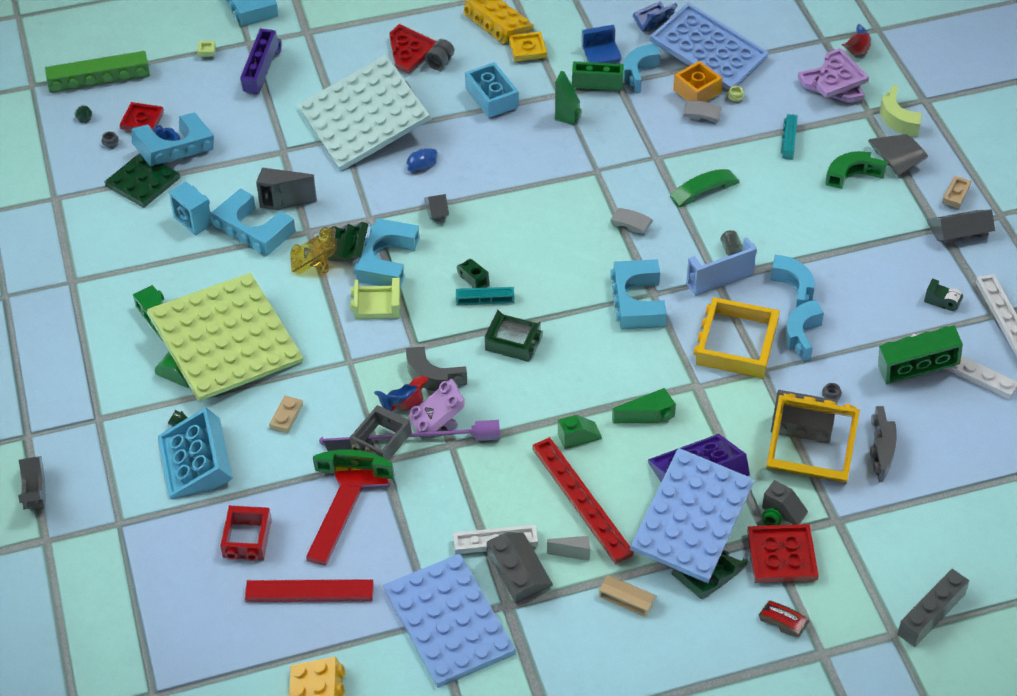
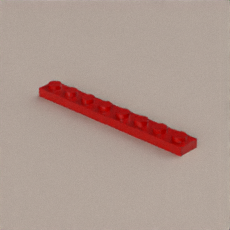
[532,437,634,565]

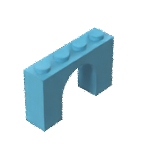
[225,0,279,27]
[132,112,214,167]
[211,188,296,256]
[354,218,420,287]
[610,259,667,329]

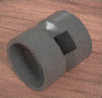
[425,39,455,70]

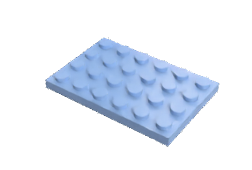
[649,3,769,91]
[630,448,755,583]
[383,553,516,688]

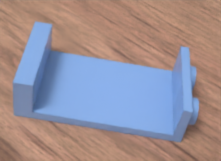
[686,237,757,296]

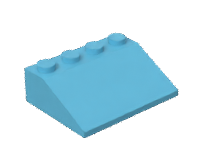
[158,407,233,499]

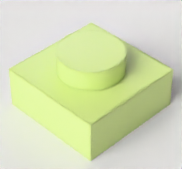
[197,41,216,57]

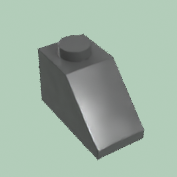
[424,194,449,221]
[762,480,808,525]

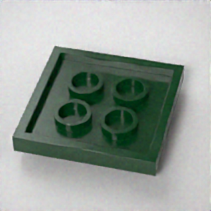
[104,153,180,208]

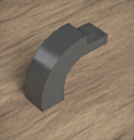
[406,346,467,392]
[18,456,46,510]

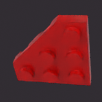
[389,24,436,74]

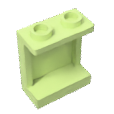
[350,278,400,319]

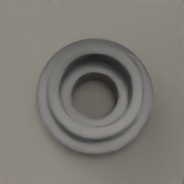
[101,131,119,147]
[822,383,842,400]

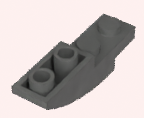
[870,406,897,482]

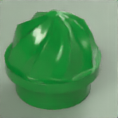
[762,507,782,526]

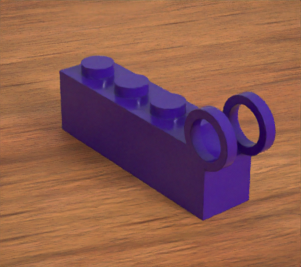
[240,28,282,94]

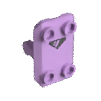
[408,379,465,437]

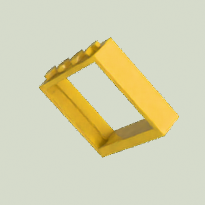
[693,297,780,379]
[766,394,860,483]

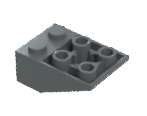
[256,167,317,210]

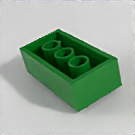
[878,325,963,384]

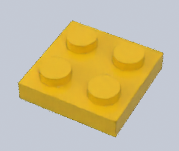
[509,31,547,62]

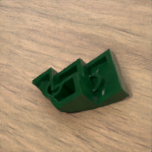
[326,221,369,261]
[671,550,748,599]

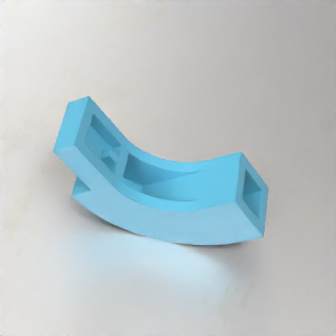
[623,44,660,93]
[771,254,815,307]
[785,300,824,362]

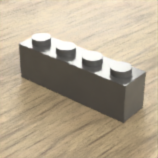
[897,568,970,647]

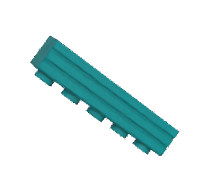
[780,114,798,159]
[456,287,515,305]

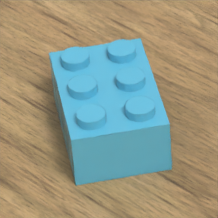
[465,62,519,118]

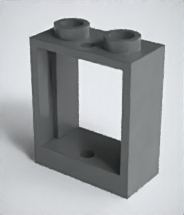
[350,405,412,461]

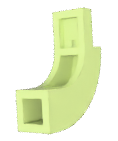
[880,85,922,137]

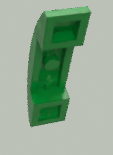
[670,169,739,208]
[313,450,395,479]

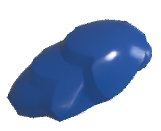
[153,125,180,141]
[406,148,438,172]

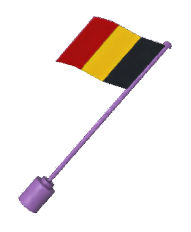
[319,420,500,487]

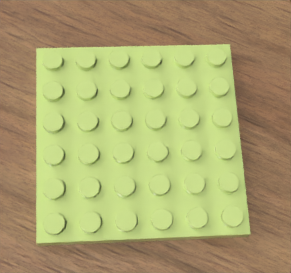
[147,273,303,402]

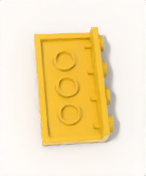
[463,0,534,44]
[289,656,346,696]

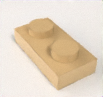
[942,176,972,209]
[269,396,303,434]

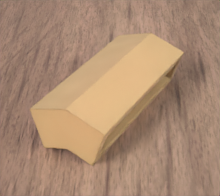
[599,575,657,618]

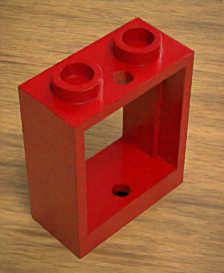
[220,505,272,561]

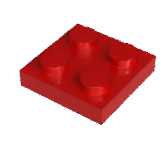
[119,102,164,132]

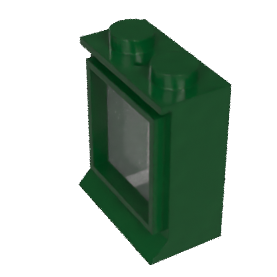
[485,310,543,362]

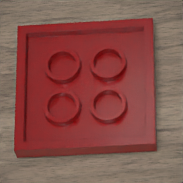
[747,524,819,583]

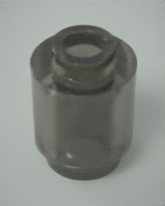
[720,230,743,256]

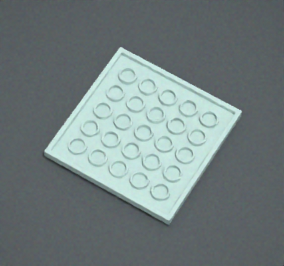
[298,54,431,171]

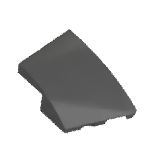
[868,134,928,177]

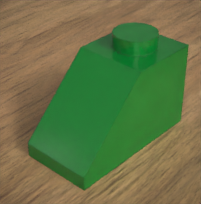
[558,415,602,449]

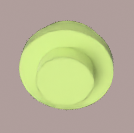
[727,86,745,102]

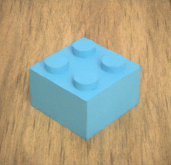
[169,181,213,236]

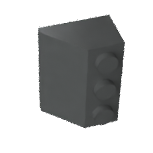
[927,209,995,243]
[771,389,838,443]
[486,533,553,604]

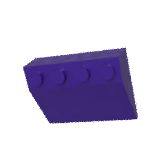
[648,434,750,482]

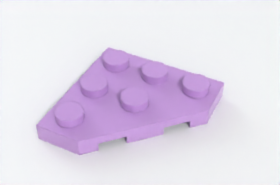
[816,48,869,98]
[798,67,865,103]

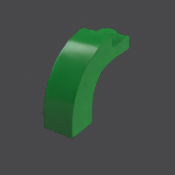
[825,151,888,189]

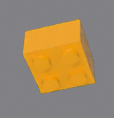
[673,61,722,102]

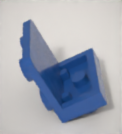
[632,1,678,32]
[581,24,622,63]

